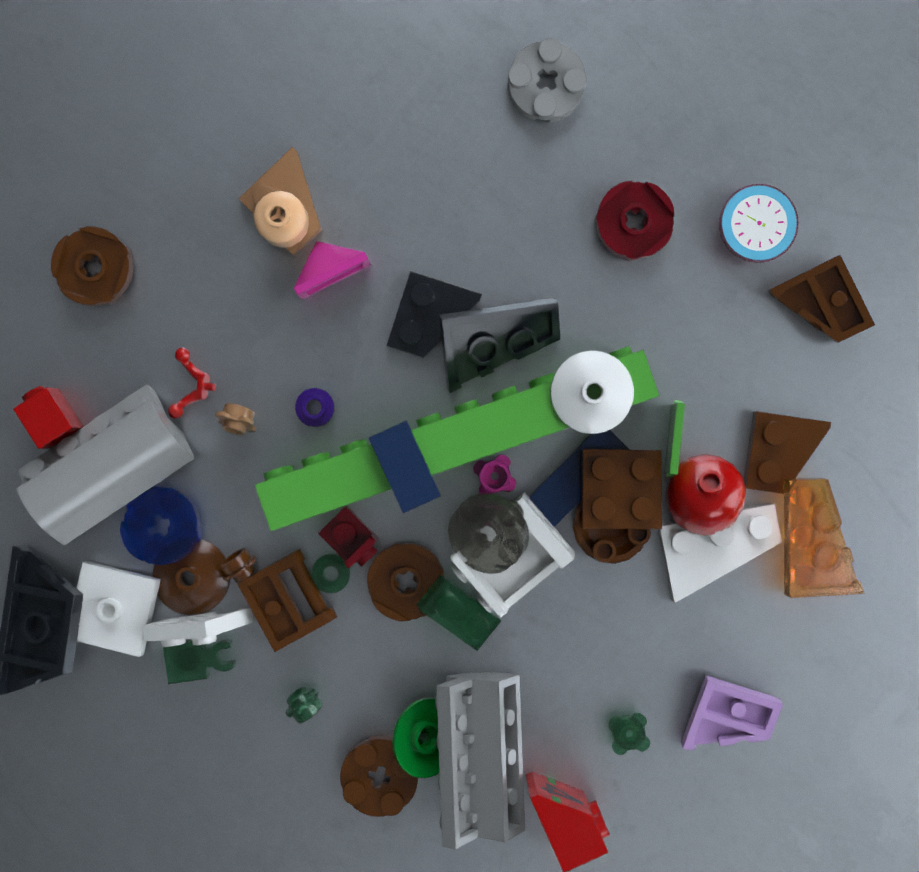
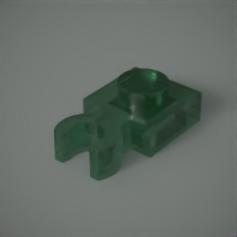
[163,639,236,685]

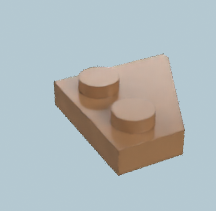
[238,147,322,257]

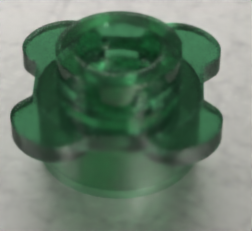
[608,713,650,755]

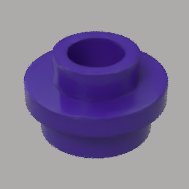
[295,388,335,427]

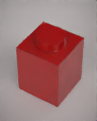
[13,386,83,449]

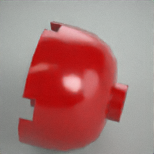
[665,454,746,536]

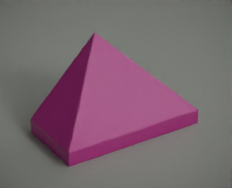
[294,241,371,299]

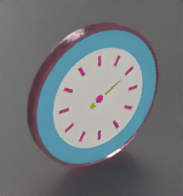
[719,184,799,263]

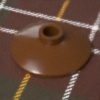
[152,538,230,615]

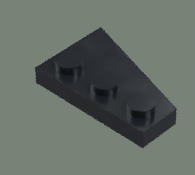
[439,298,561,393]

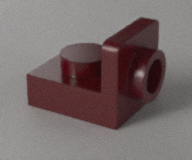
[318,505,379,569]

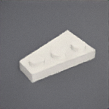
[658,503,782,603]

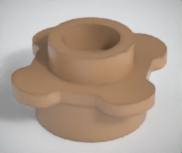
[215,403,256,435]

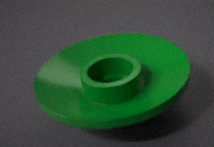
[392,698,440,778]

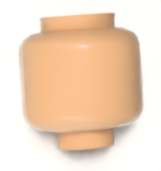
[253,191,309,248]

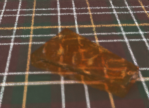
[784,478,865,598]

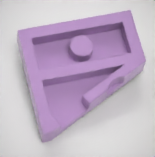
[681,675,783,750]

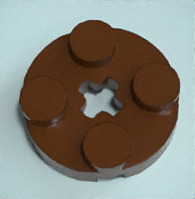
[51,226,133,306]
[367,542,445,622]
[340,735,418,817]

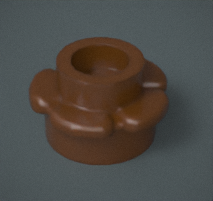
[219,548,257,583]

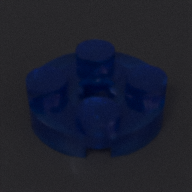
[120,487,203,565]

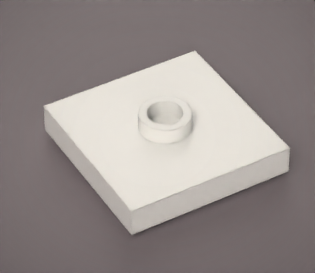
[77,561,161,657]

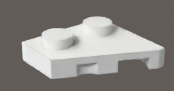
[142,607,254,647]

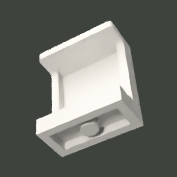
[450,492,575,618]

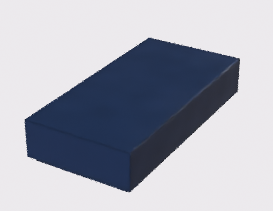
[369,420,441,514]

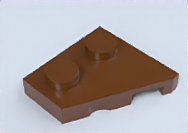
[768,255,875,343]
[743,411,831,494]

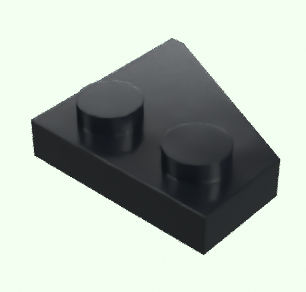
[387,271,482,358]

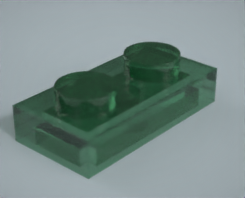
[416,574,501,651]

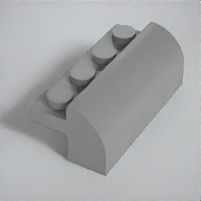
[16,384,195,546]
[435,672,525,849]

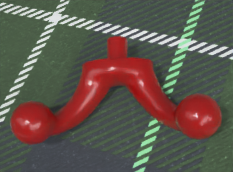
[168,347,216,419]

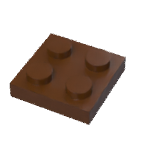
[581,449,662,530]

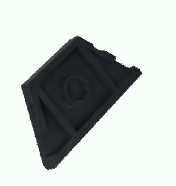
[0,546,84,696]

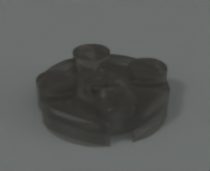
[448,493,529,574]

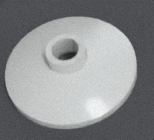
[551,351,634,434]

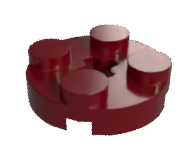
[595,180,675,261]

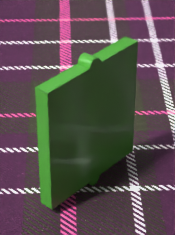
[664,400,685,477]

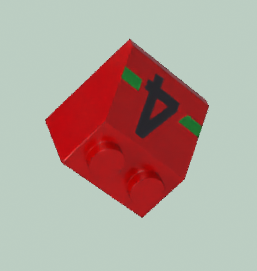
[525,771,610,872]

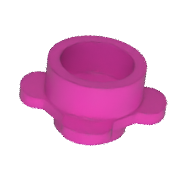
[473,455,516,498]

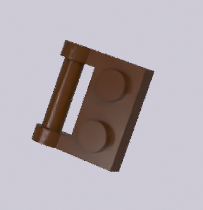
[237,549,338,652]

